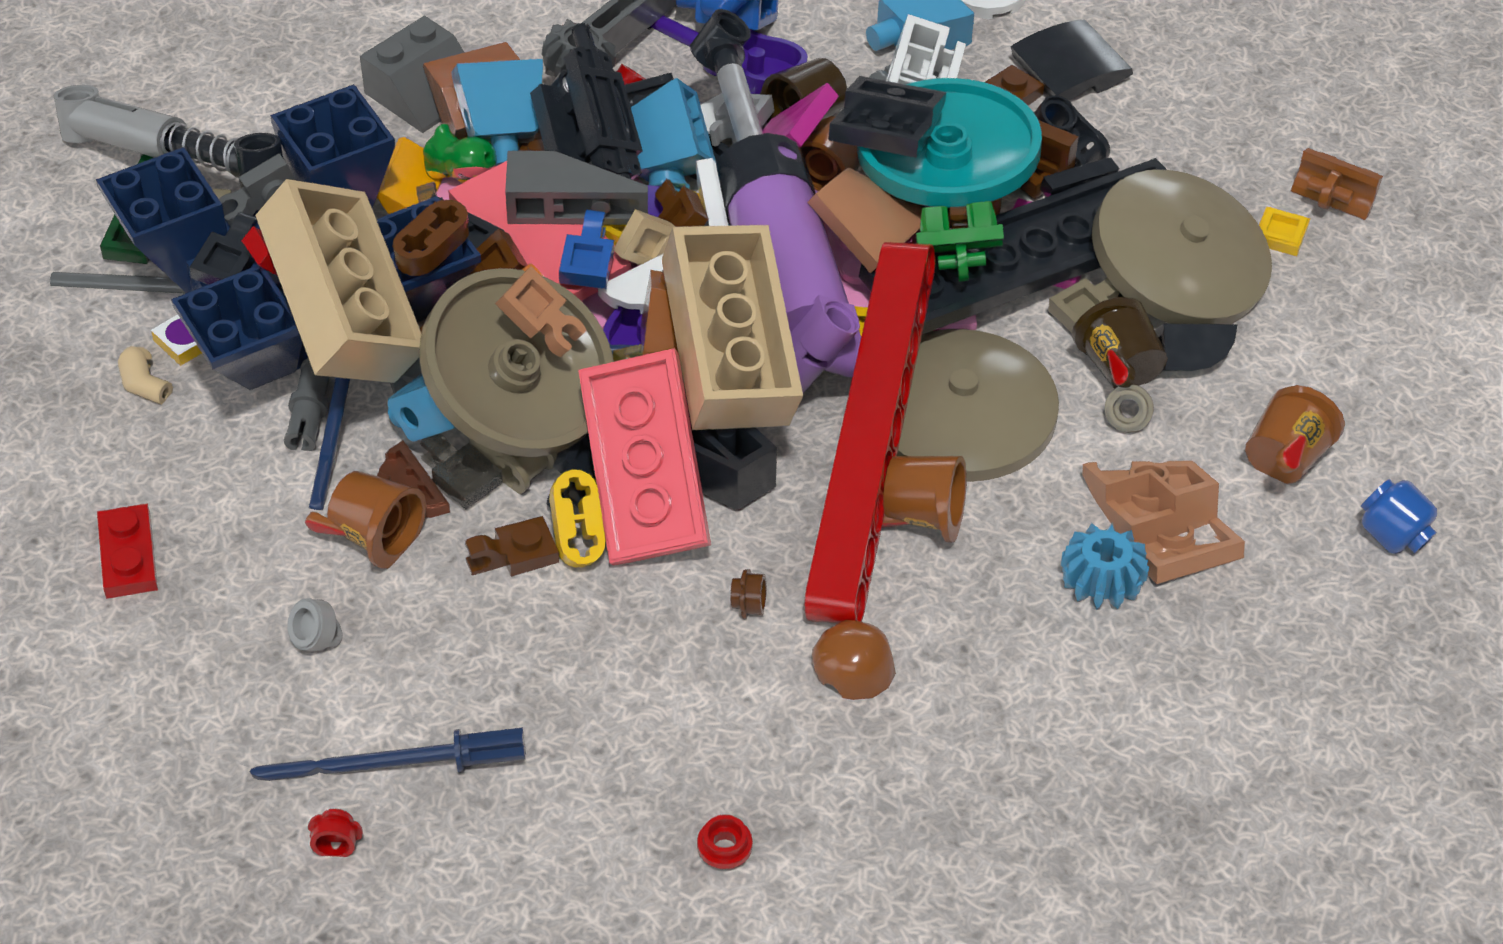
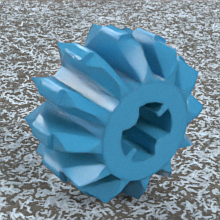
[1061,522,1149,609]

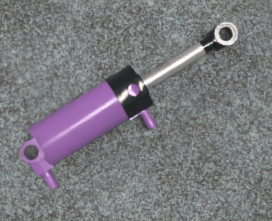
[690,9,861,394]

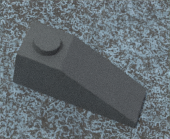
[505,151,648,225]

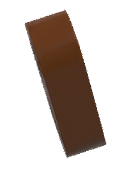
[393,200,469,276]

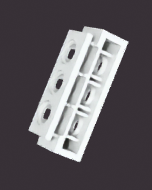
[860,14,966,177]

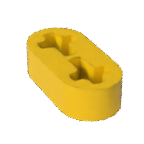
[549,470,605,568]

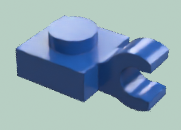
[559,210,614,289]

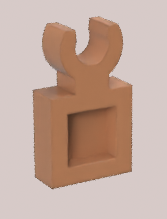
[495,266,587,357]

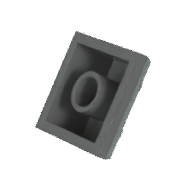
[360,15,465,133]

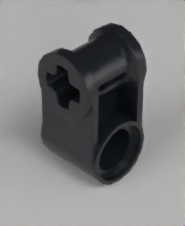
[1034,95,1110,167]

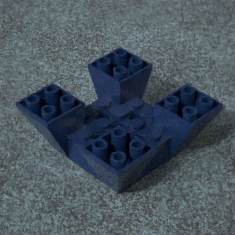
[96,84,481,390]

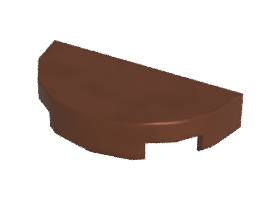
[377,440,450,518]

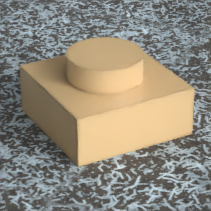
[614,209,675,265]

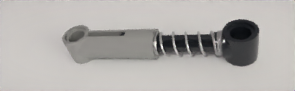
[54,85,283,188]

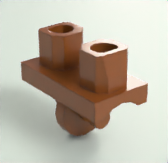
[1291,148,1383,220]

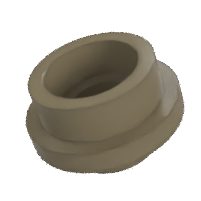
[1105,384,1154,433]

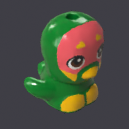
[423,124,497,183]

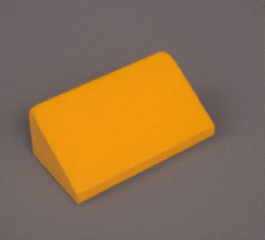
[376,137,443,214]

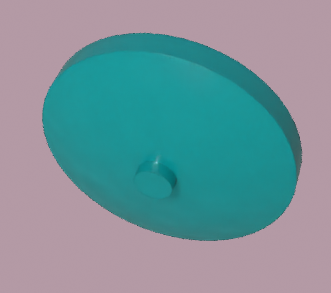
[857,78,1042,208]

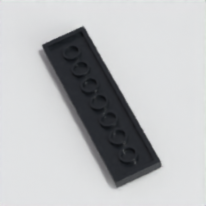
[858,158,1167,335]

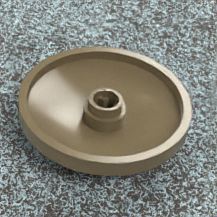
[1092,170,1272,324]
[419,268,614,457]
[897,329,1059,482]

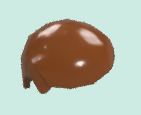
[812,620,896,700]

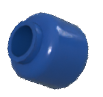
[1361,479,1437,554]

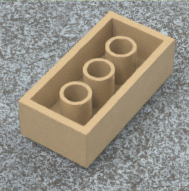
[255,179,421,383]
[662,225,803,430]

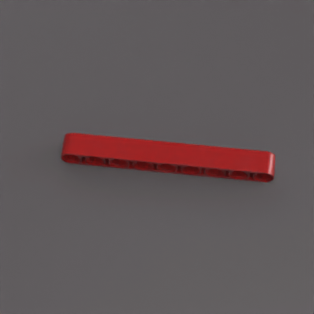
[805,242,935,623]

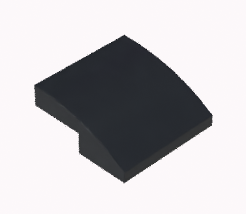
[1011,20,1133,101]
[828,76,946,158]

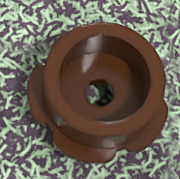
[731,569,767,619]

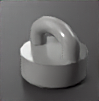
[288,598,343,651]

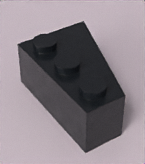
[681,370,777,510]

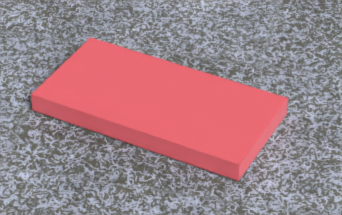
[448,161,631,301]
[578,348,711,565]

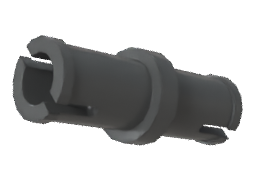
[284,358,330,451]

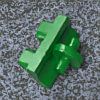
[916,201,1004,282]

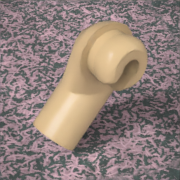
[118,346,173,405]

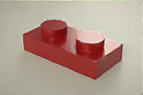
[97,503,158,599]

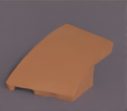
[807,168,926,273]
[1082,461,1245,584]

